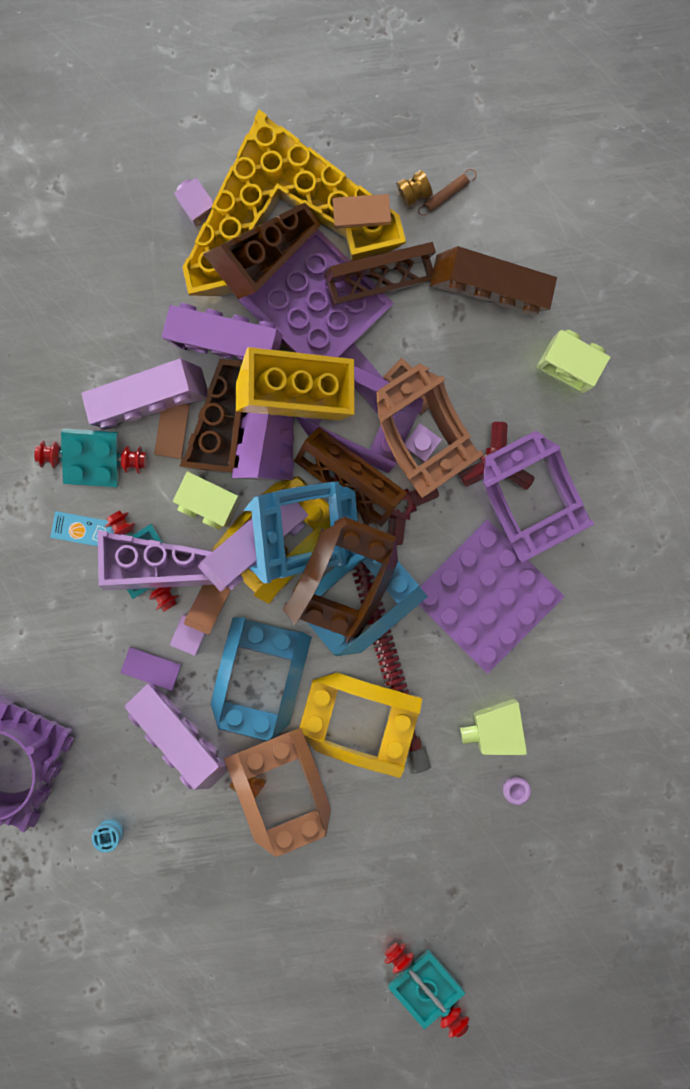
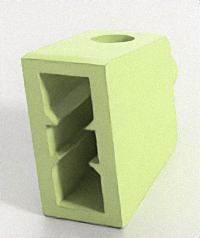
[460,699,527,755]

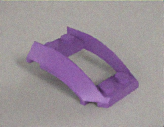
[296,366,424,473]
[483,431,594,563]

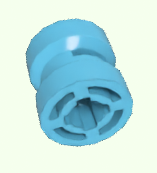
[92,819,124,852]

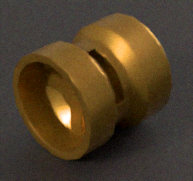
[396,170,433,208]

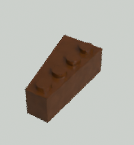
[203,202,321,299]
[429,246,557,315]
[180,359,247,474]

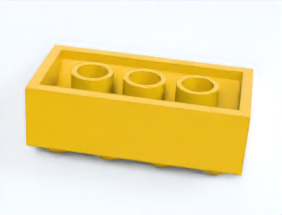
[236,347,354,421]

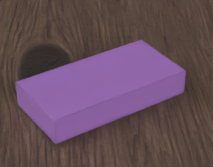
[120,646,182,691]

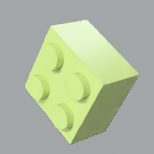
[536,330,610,393]
[172,471,243,529]

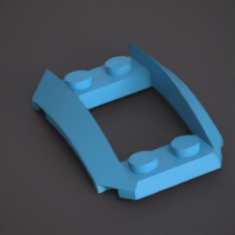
[244,482,358,583]
[307,553,428,656]
[211,617,312,741]

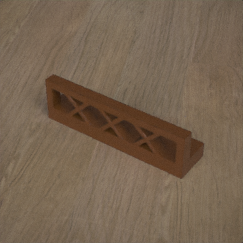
[324,242,436,306]
[294,427,407,527]

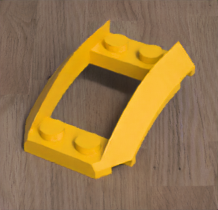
[212,476,331,604]
[299,672,422,778]

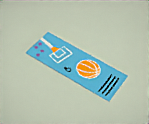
[50,511,114,546]

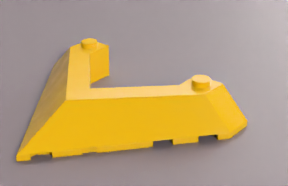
[182,109,406,296]

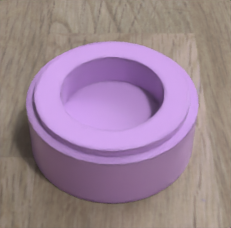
[503,776,531,805]

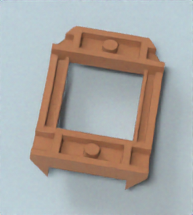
[376,363,484,498]
[224,728,331,857]

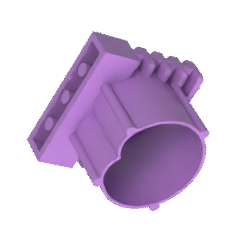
[0,696,74,833]

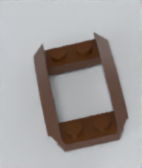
[283,516,398,644]

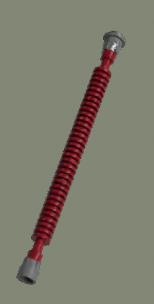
[315,459,432,774]

